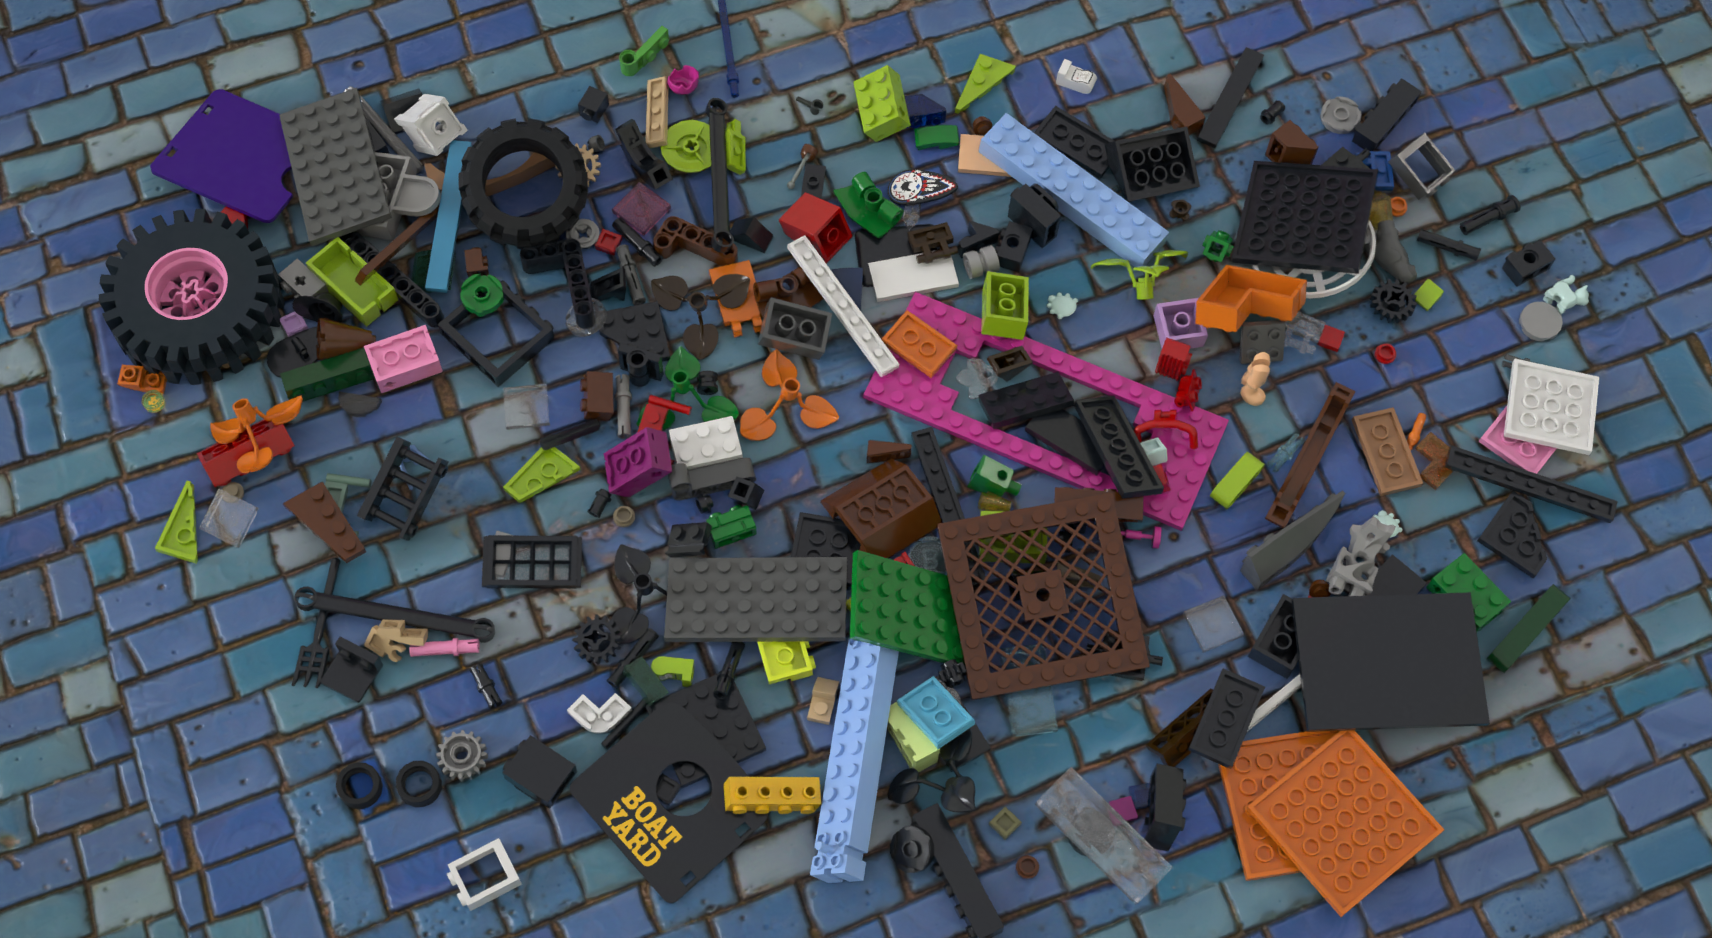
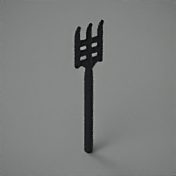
[291,557,340,688]

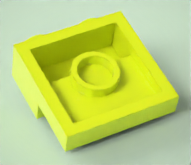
[757,641,816,684]

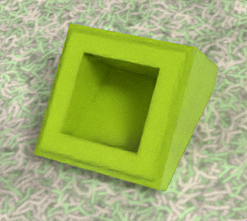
[1414,279,1444,311]

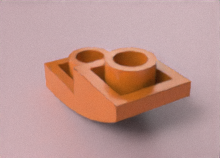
[117,364,167,394]

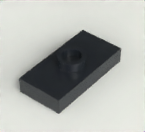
[801,164,826,199]

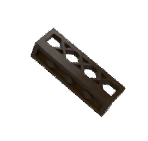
[1146,688,1213,767]

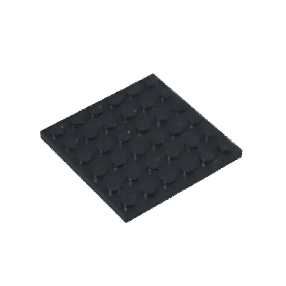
[1232,161,1378,274]

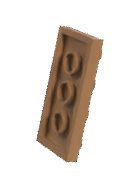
[1352,407,1423,496]

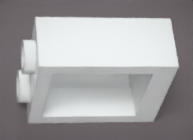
[447,838,522,911]

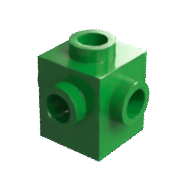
[1202,230,1234,263]

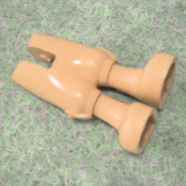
[1240,352,1270,406]

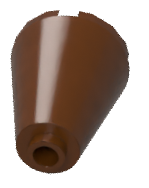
[316,318,376,360]

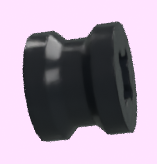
[697,371,718,395]

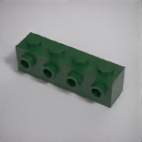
[280,347,375,402]

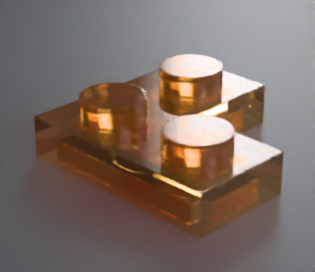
[1415,432,1454,491]

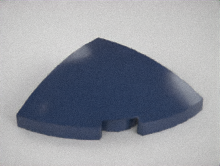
[831,268,863,311]

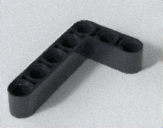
[520,238,595,329]

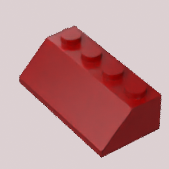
[197,419,295,487]

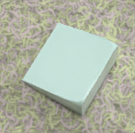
[1140,437,1168,466]

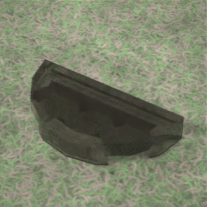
[338,391,382,417]

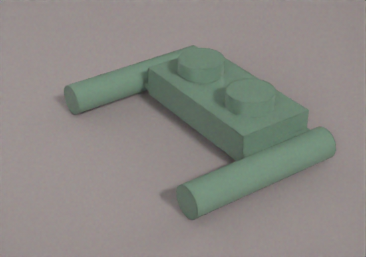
[313,473,372,537]

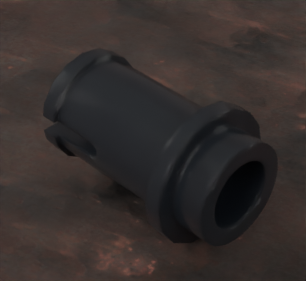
[1260,100,1285,124]
[587,489,612,518]

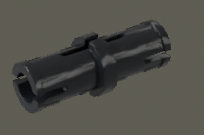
[469,663,503,709]

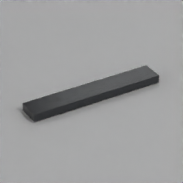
[1197,47,1264,148]

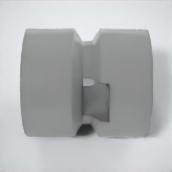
[963,245,1000,279]

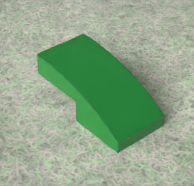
[914,125,960,150]

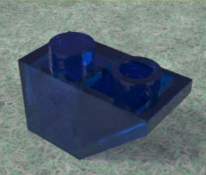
[904,94,947,128]

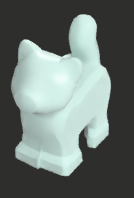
[1543,275,1589,315]

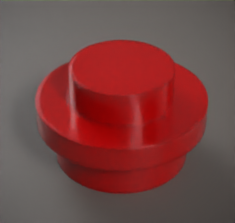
[1375,344,1396,364]

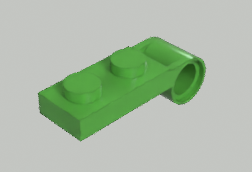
[619,26,669,76]

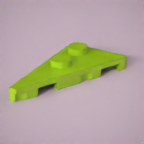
[955,54,1016,114]
[155,481,198,564]

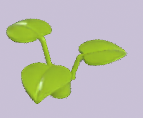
[1091,250,1188,300]

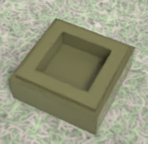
[989,807,1022,840]

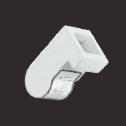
[1056,59,1097,94]

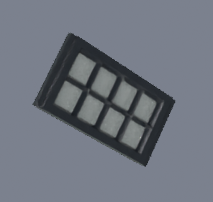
[482,535,582,589]

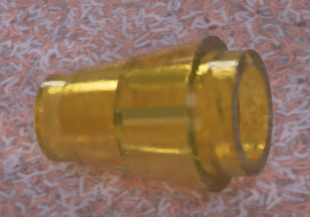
[978,491,1012,512]

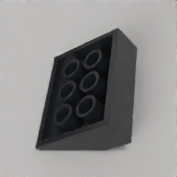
[1105,126,1200,202]

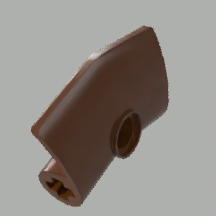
[753,266,824,319]

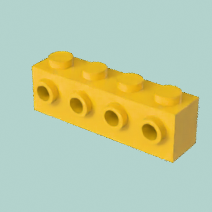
[724,777,821,814]

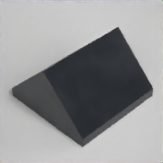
[380,88,423,134]

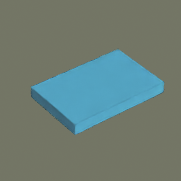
[897,676,975,749]

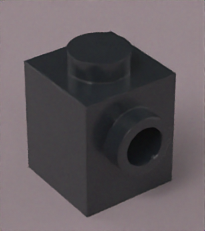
[578,86,609,123]
[728,477,765,510]

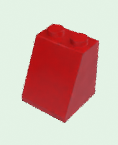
[779,192,853,264]

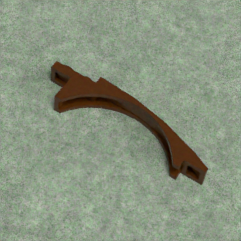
[1265,382,1356,528]

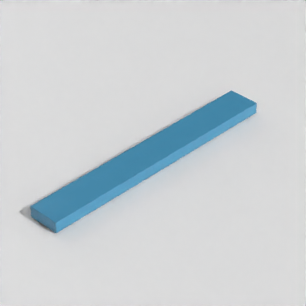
[425,140,472,293]

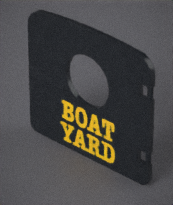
[570,703,768,904]

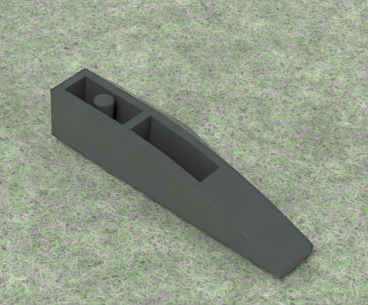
[1240,490,1346,590]

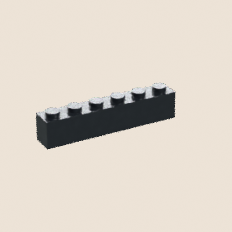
[910,803,1004,938]

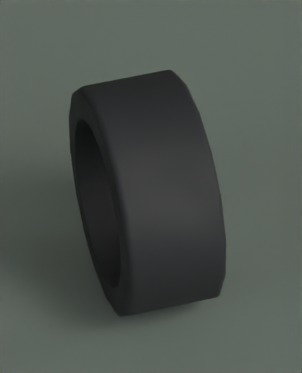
[396,761,442,807]
[336,762,383,809]

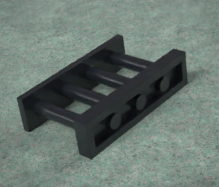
[357,437,449,541]

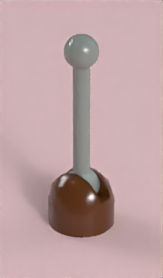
[787,144,818,189]

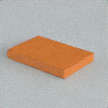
[881,310,958,378]

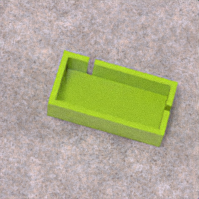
[306,237,398,327]

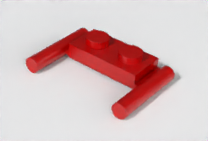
[637,395,692,466]

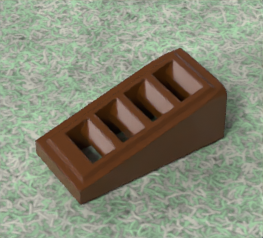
[866,440,912,463]

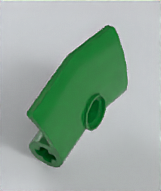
[833,172,904,238]

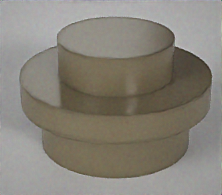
[221,482,244,503]
[613,506,635,527]

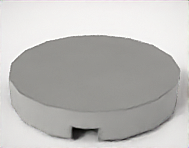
[1320,96,1362,134]
[1519,302,1563,342]

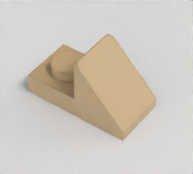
[807,677,839,725]

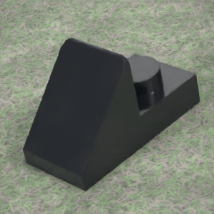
[958,221,999,259]
[591,267,626,303]

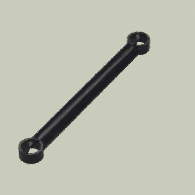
[705,98,734,253]
[294,586,495,643]

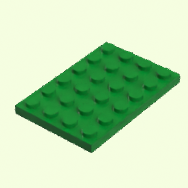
[850,550,965,666]

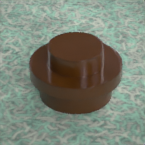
[972,116,992,136]
[1309,579,1331,597]
[1016,855,1039,879]

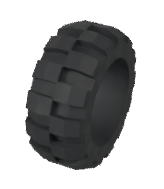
[459,118,588,249]

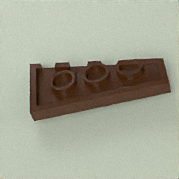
[283,482,366,563]

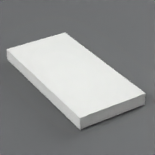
[868,251,959,302]

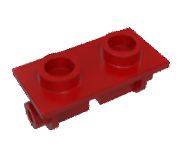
[1174,369,1202,412]

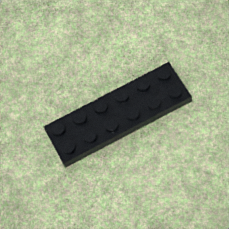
[1074,396,1164,499]

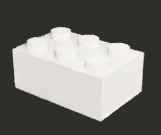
[669,416,743,470]

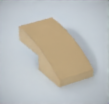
[377,620,428,646]

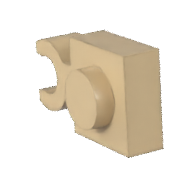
[364,625,406,662]

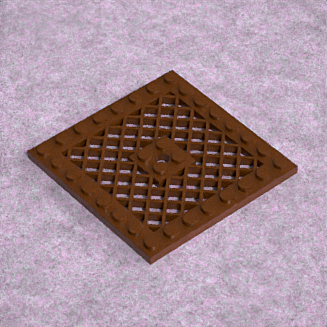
[937,493,1150,700]

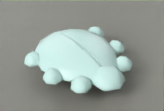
[1047,292,1078,319]
[1372,510,1403,538]

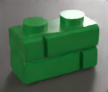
[706,505,757,549]

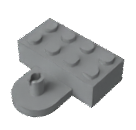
[357,152,441,240]

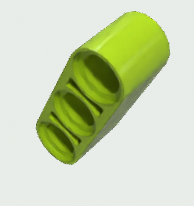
[1210,451,1265,509]

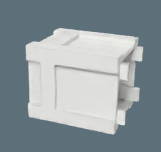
[394,94,468,156]

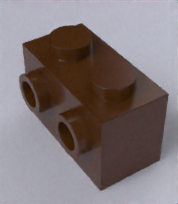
[580,371,614,421]

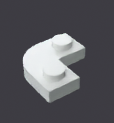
[567,693,632,733]

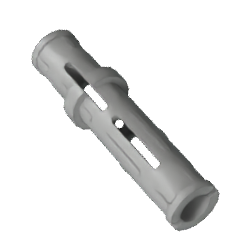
[615,374,632,439]

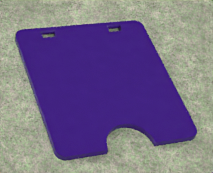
[150,89,293,223]

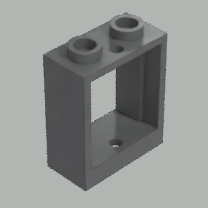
[1388,133,1455,200]

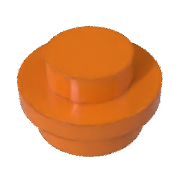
[1386,197,1407,217]

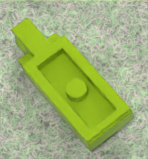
[725,119,746,175]

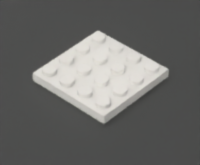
[1504,359,1599,455]

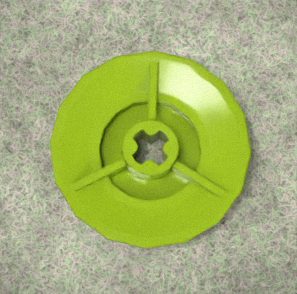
[661,120,711,173]

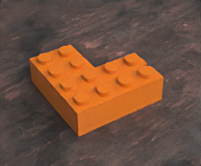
[1195,265,1307,332]

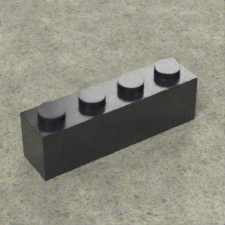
[1352,78,1422,151]

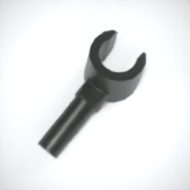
[796,96,823,115]

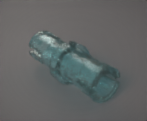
[1267,433,1304,472]

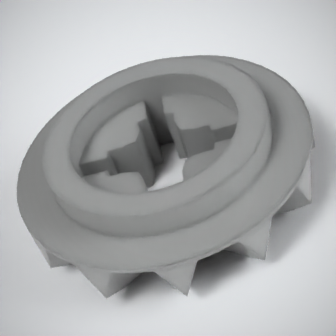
[566,219,600,249]

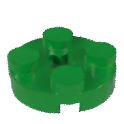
[460,274,504,317]

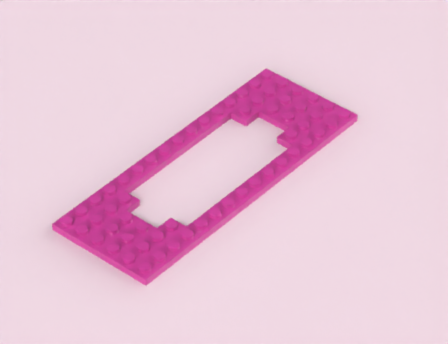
[863,292,1229,531]

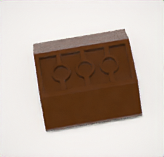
[820,459,942,559]

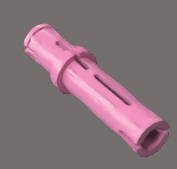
[409,638,480,657]

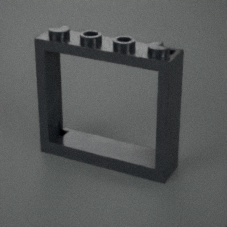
[438,276,555,387]

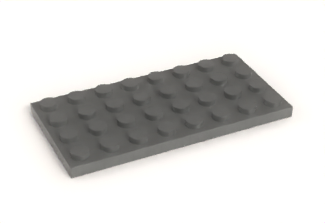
[279,88,392,246]
[664,557,847,642]

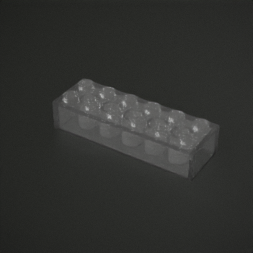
[1035,767,1173,905]

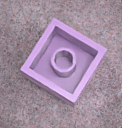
[1153,298,1208,349]

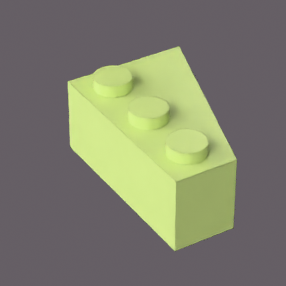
[887,702,940,772]

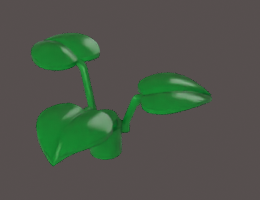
[636,346,739,431]

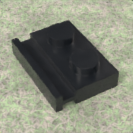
[665,522,712,557]

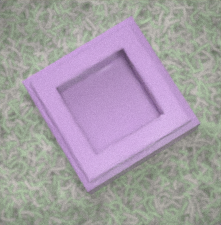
[280,311,308,337]

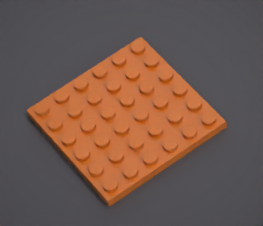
[1246,730,1445,917]
[1218,731,1339,881]

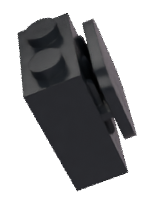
[1008,183,1061,248]
[502,735,578,809]

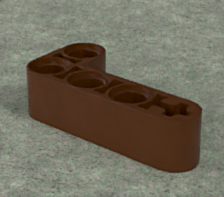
[653,216,738,266]

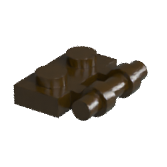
[907,222,958,264]

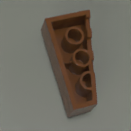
[1054,487,1144,523]

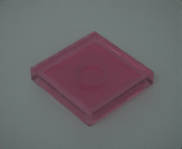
[612,182,671,236]

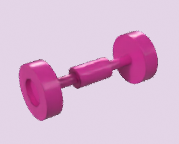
[1121,526,1162,549]

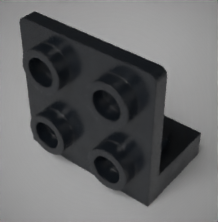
[320,636,383,703]

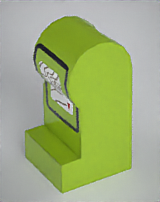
[651,656,695,687]

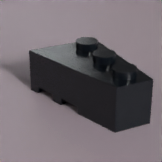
[1141,763,1186,851]

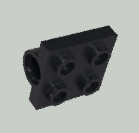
[618,343,664,387]

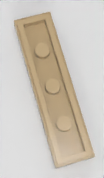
[645,76,669,149]

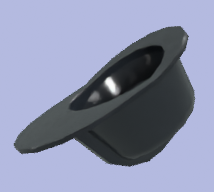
[292,293,342,323]

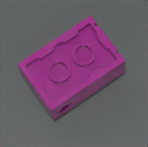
[604,427,672,497]

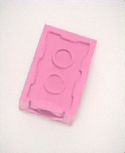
[364,325,443,393]

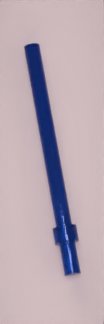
[718,0,739,98]

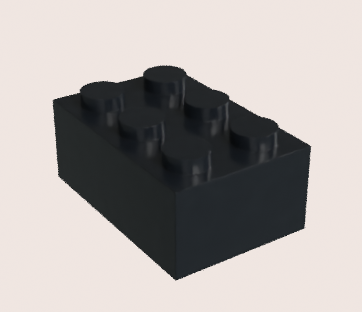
[1248,594,1298,679]

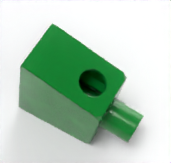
[967,455,1022,499]

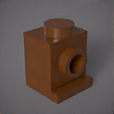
[464,247,490,278]

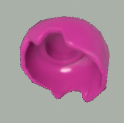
[668,65,699,95]

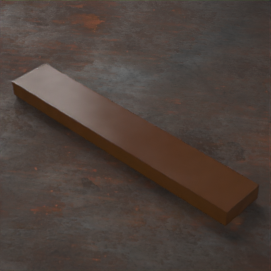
[355,203,440,286]

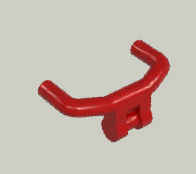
[1133,410,1198,449]

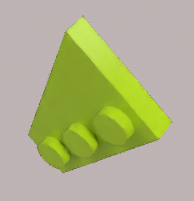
[503,447,580,503]

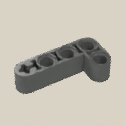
[668,458,756,501]

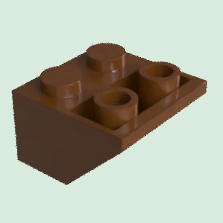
[1265,120,1319,165]

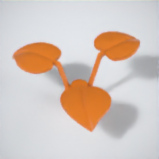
[740,349,839,441]
[210,395,303,473]

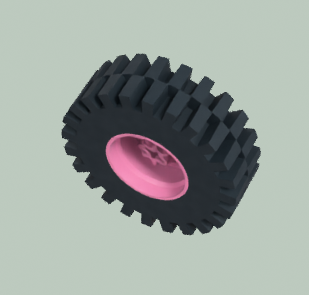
[99,209,285,385]

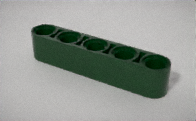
[1487,584,1571,673]

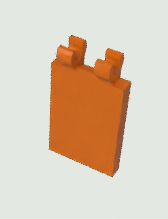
[709,260,762,338]

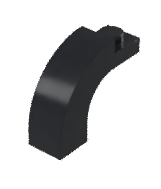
[615,119,673,189]

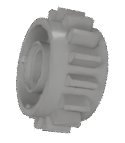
[436,730,488,782]

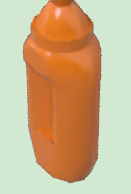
[1407,413,1427,450]

